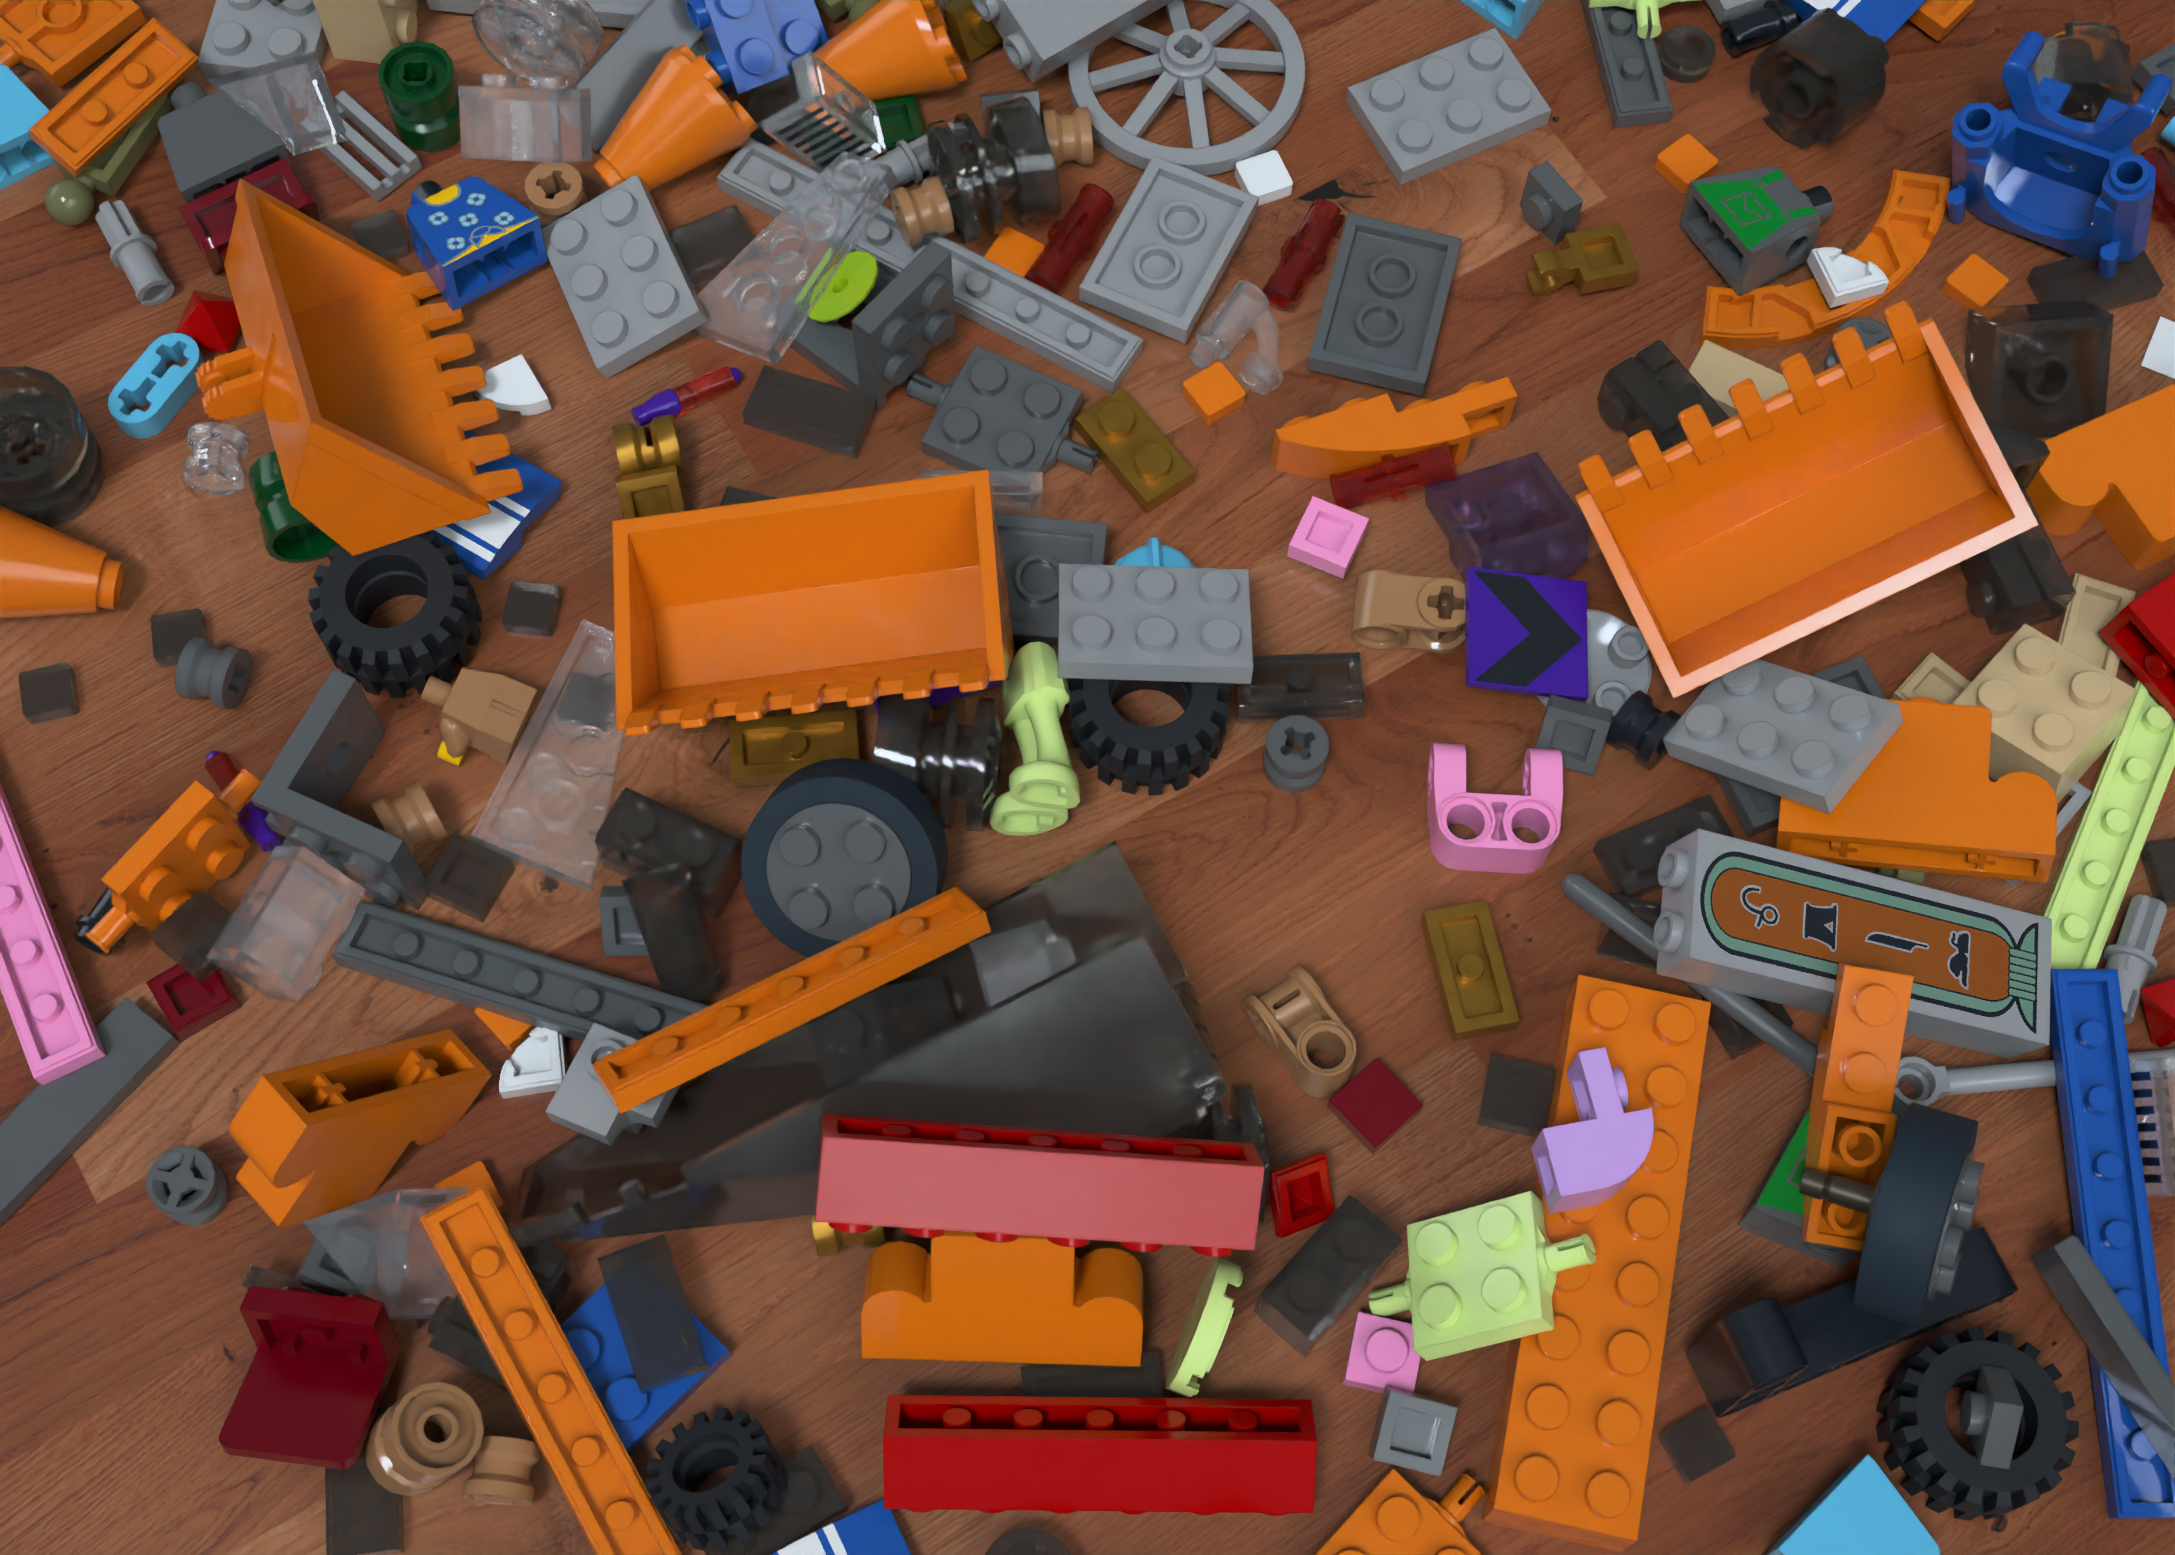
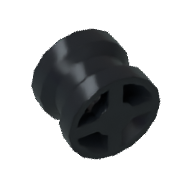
[1605,690,1682,770]

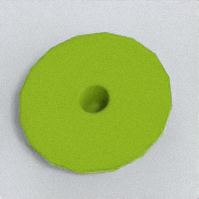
[804,251,879,323]

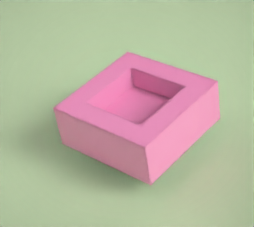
[1287,496,1369,579]
[1343,1312,1421,1394]

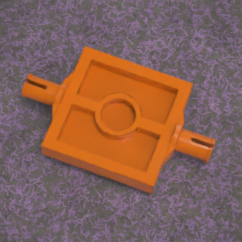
[0,0,147,89]
[85,768,261,953]
[1313,1468,1486,1555]

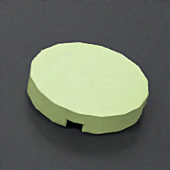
[1166,1257,1243,1398]

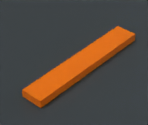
[592,886,991,1114]
[418,1183,682,1555]

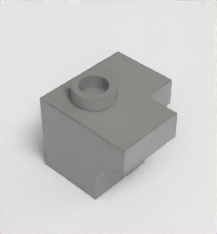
[545,1023,680,1146]

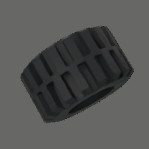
[308,531,482,698]
[1069,678,1230,796]
[1876,1328,2079,1521]

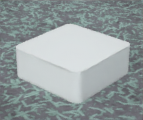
[1235,150,1293,206]

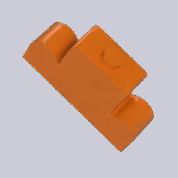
[2011,383,2175,570]
[1776,697,2058,883]
[229,1028,492,1229]
[861,1230,1143,1367]

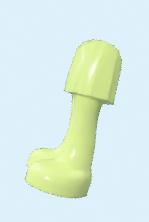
[989,641,1080,836]

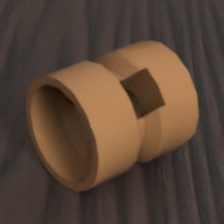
[364,1382,484,1496]

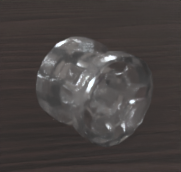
[182,422,250,495]

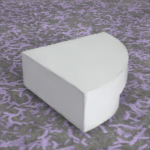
[1807,247,1889,308]
[472,354,551,416]
[499,1027,568,1099]

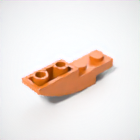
[1271,376,1518,481]
[1802,963,1914,1251]

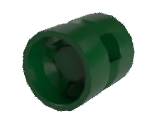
[378,41,469,152]
[248,451,341,563]

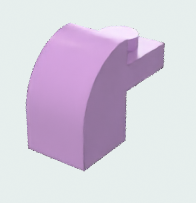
[1531,1047,1654,1214]

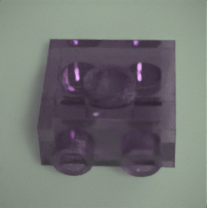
[1425,452,1588,582]

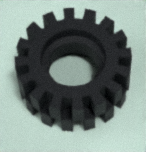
[645,1408,787,1551]

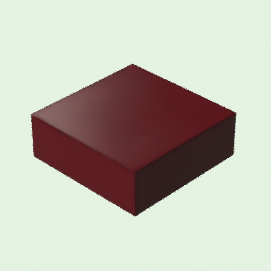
[146,948,241,1041]
[1327,1058,1423,1154]

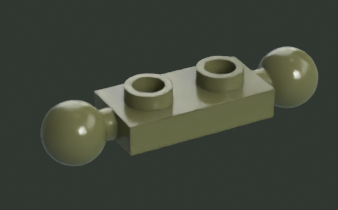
[45,78,185,226]

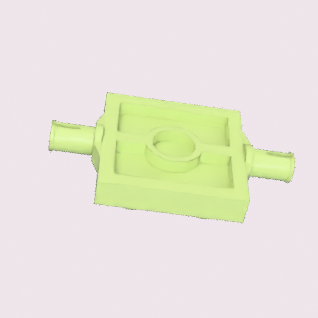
[1369,1191,1596,1361]

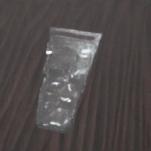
[690,151,898,365]
[471,619,625,892]

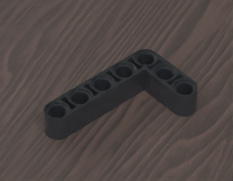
[1685,1227,2019,1419]

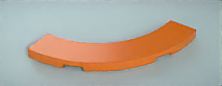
[1698,169,1951,349]

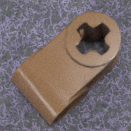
[1351,570,1466,654]
[1241,965,1356,1098]

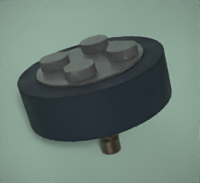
[741,758,948,957]
[1799,1102,1985,1328]

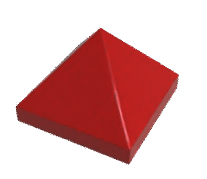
[175,290,242,354]
[2140,978,2175,1048]
[1266,1151,1336,1238]

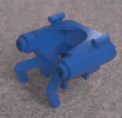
[1947,31,2173,278]

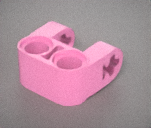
[1427,742,1563,874]

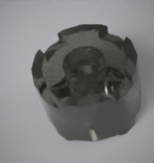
[1750,7,1890,148]
[2012,22,2134,123]

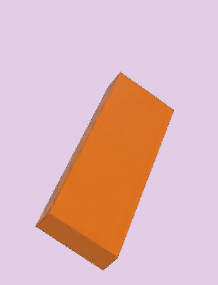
[29,17,199,178]

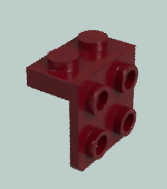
[178,158,320,276]
[219,1286,402,1469]

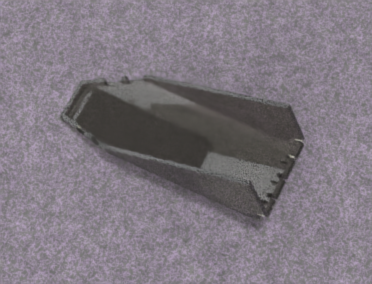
[508,841,1226,1247]

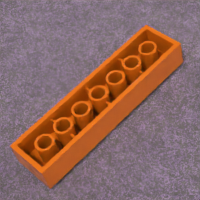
[1481,974,1711,1553]

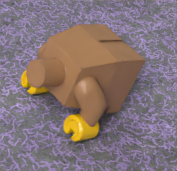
[421,667,537,766]

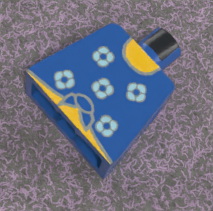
[405,177,548,311]

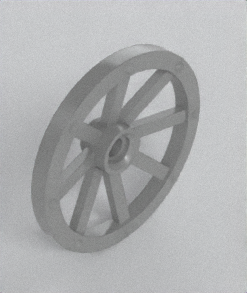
[1068,0,1305,176]

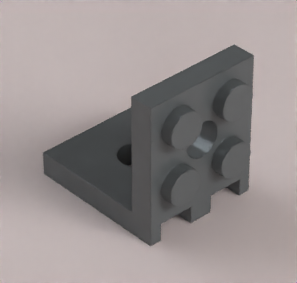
[770,240,956,412]
[251,669,431,910]

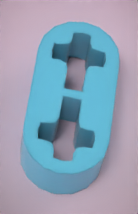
[108,333,206,439]

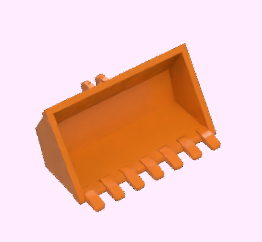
[195,178,524,556]
[1575,300,2039,699]
[612,469,1015,736]

